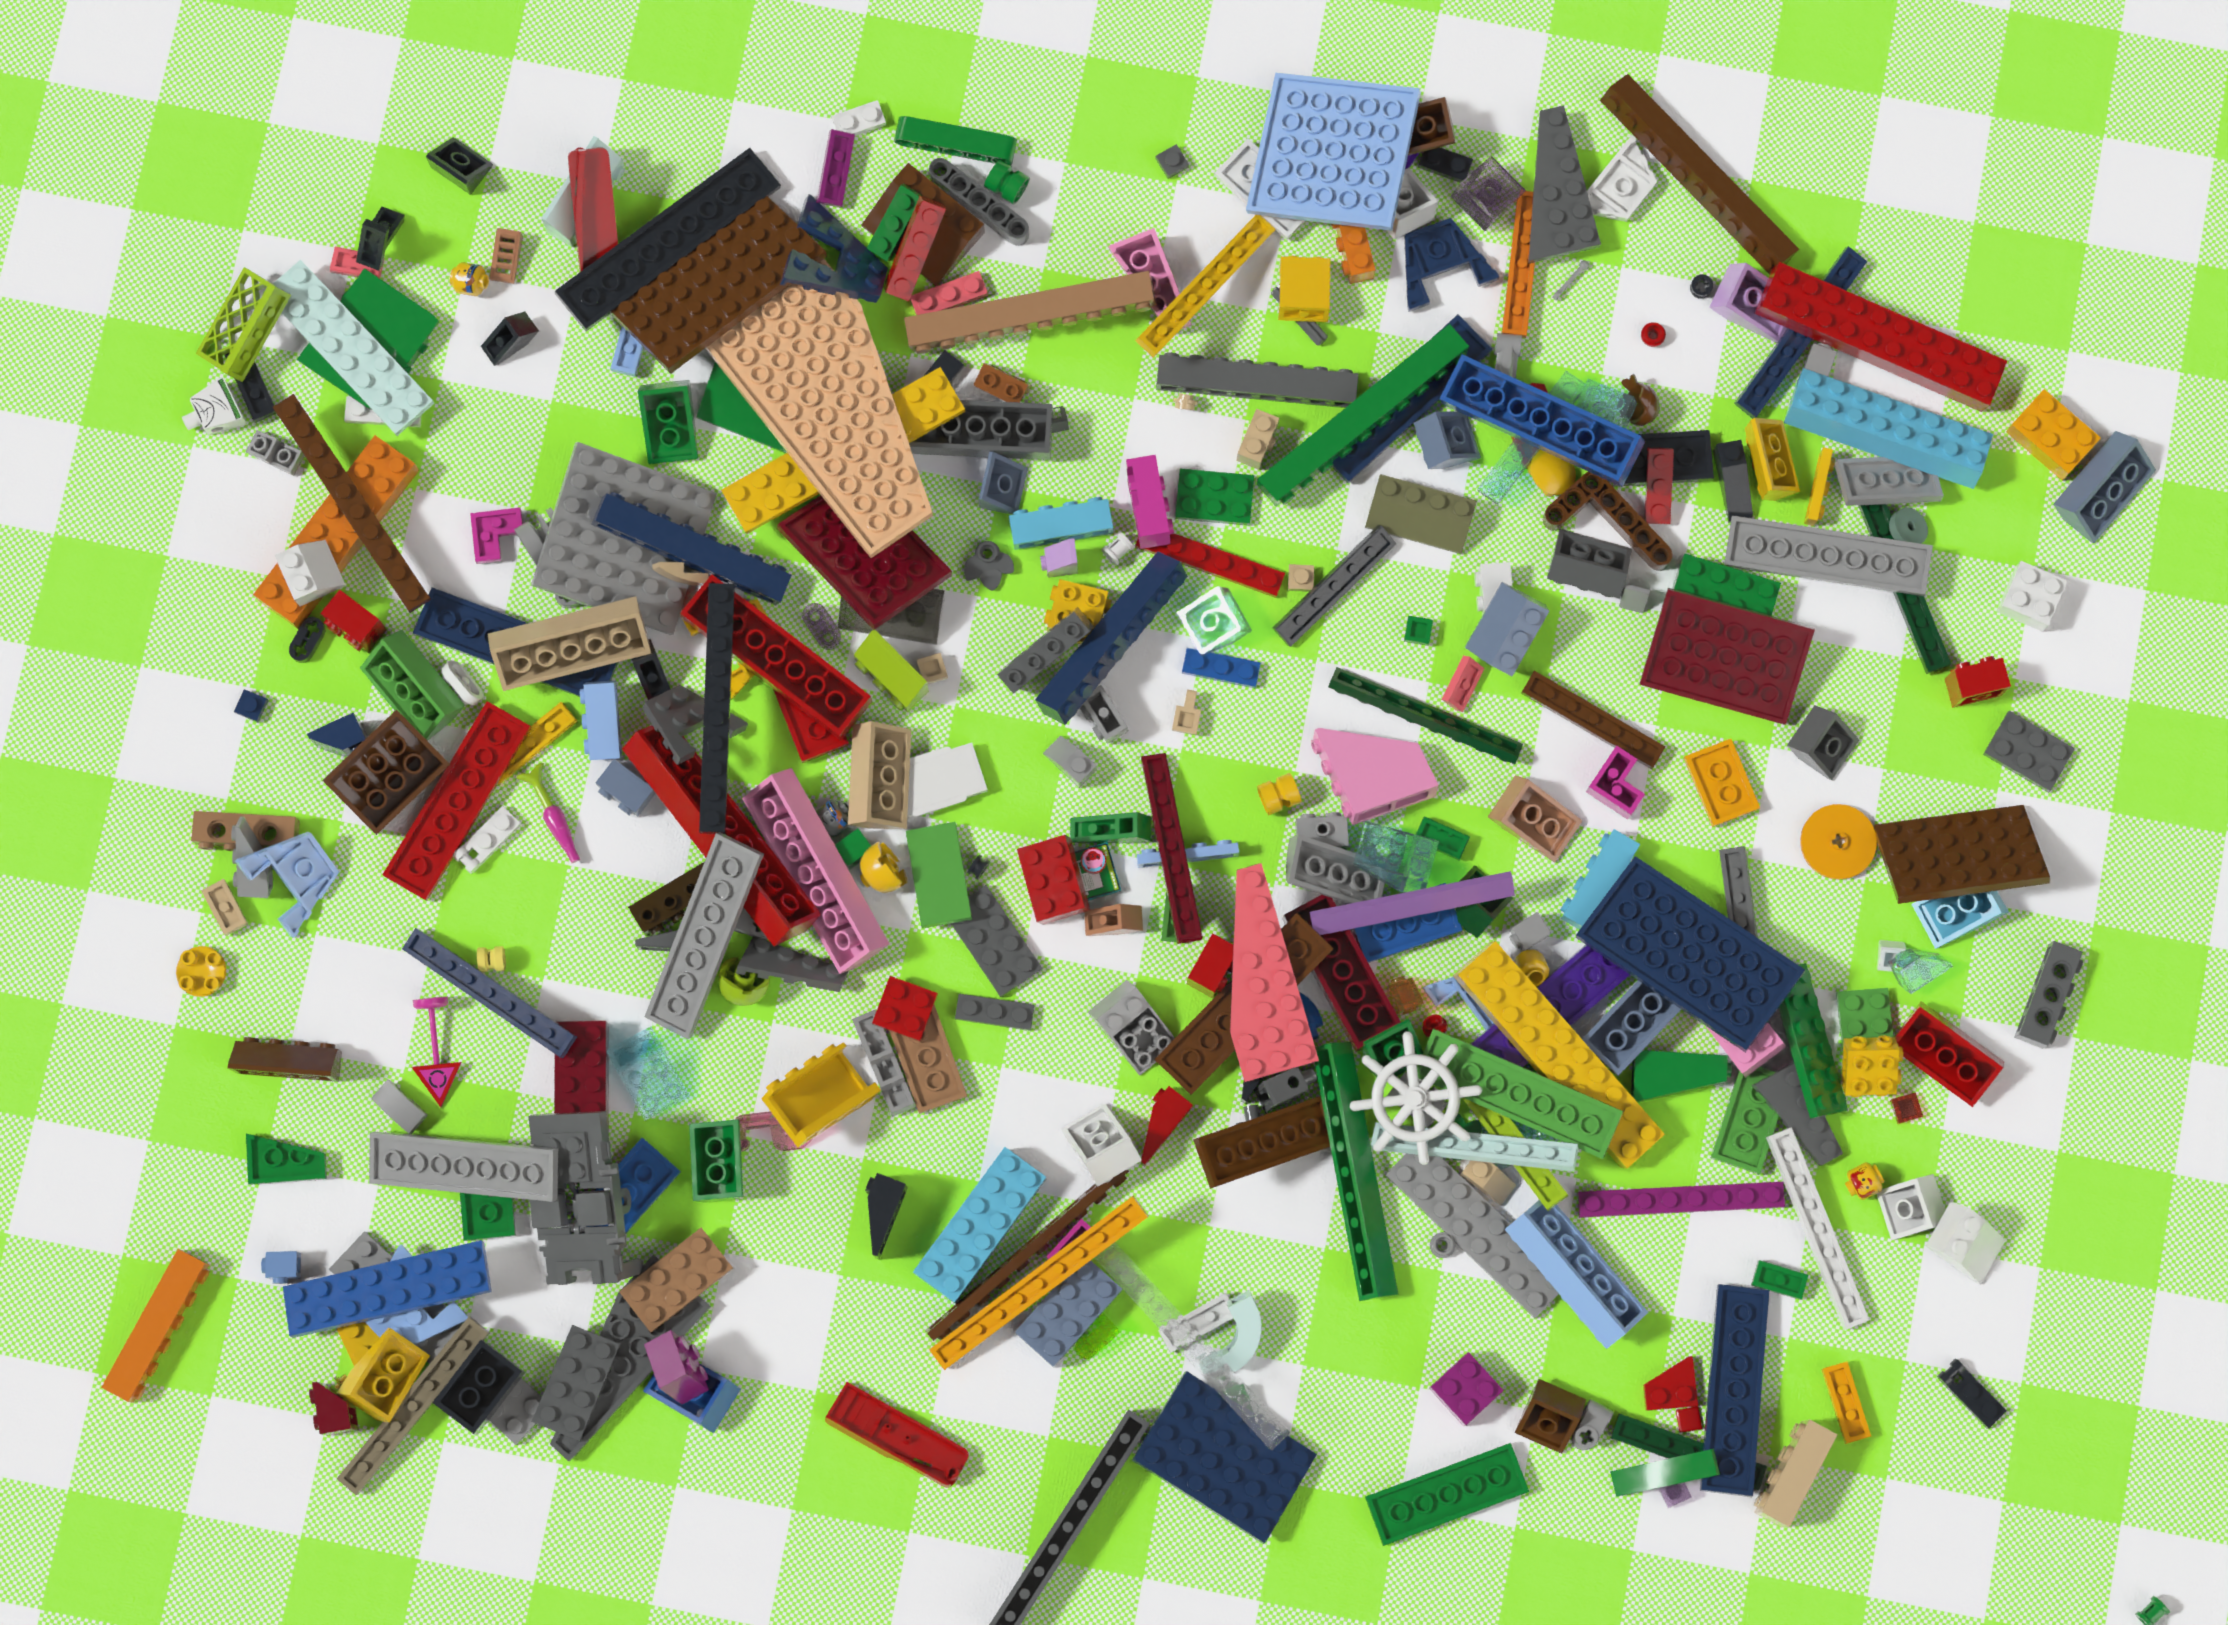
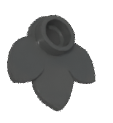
[964,541,1014,591]

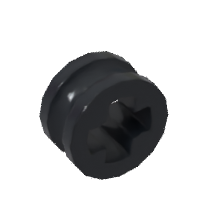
[1690,274,1713,299]
[967,854,990,880]

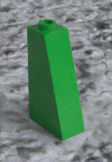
[1631,1050,1732,1103]

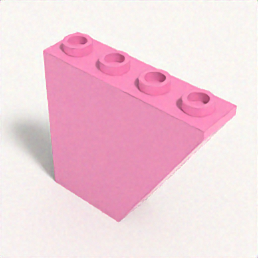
[1311,728,1439,825]

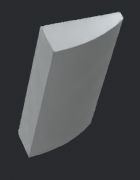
[1286,834,1388,904]

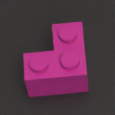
[1586,745,1645,820]

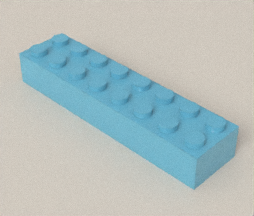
[1784,368,1993,489]

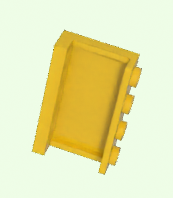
[761,1042,881,1148]

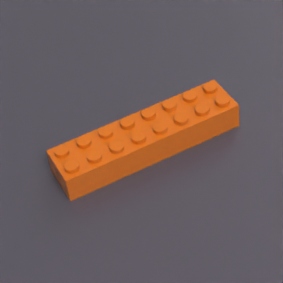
[253,435,419,630]

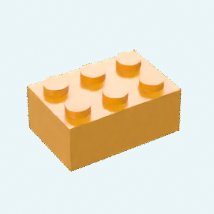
[2006,389,2101,481]

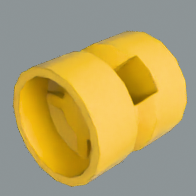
[1257,773,1302,816]

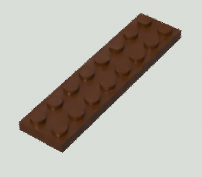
[1154,913,1334,1095]

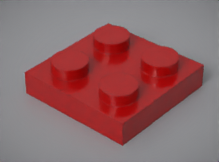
[872,976,938,1042]

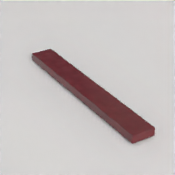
[1141,753,1203,944]

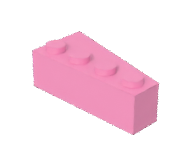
[1108,228,1192,329]

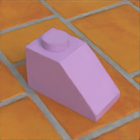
[1040,538,1078,578]

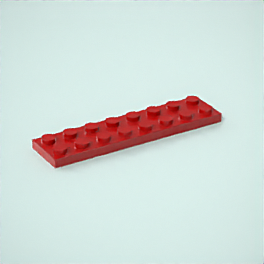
[382,701,532,901]

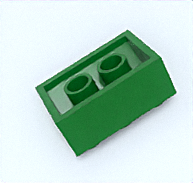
[689,1119,744,1203]

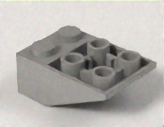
[1088,980,1175,1076]

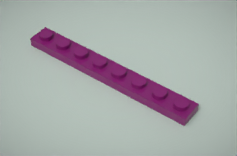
[1577,1181,1785,1218]

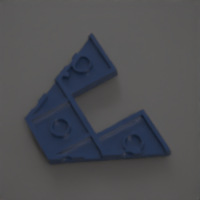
[780,194,888,303]

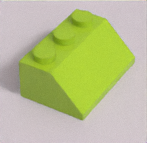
[854,630,929,713]

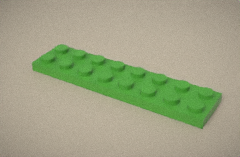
[1417,1029,1624,1159]

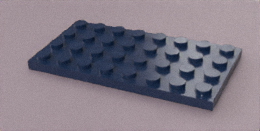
[1576,856,1805,1053]

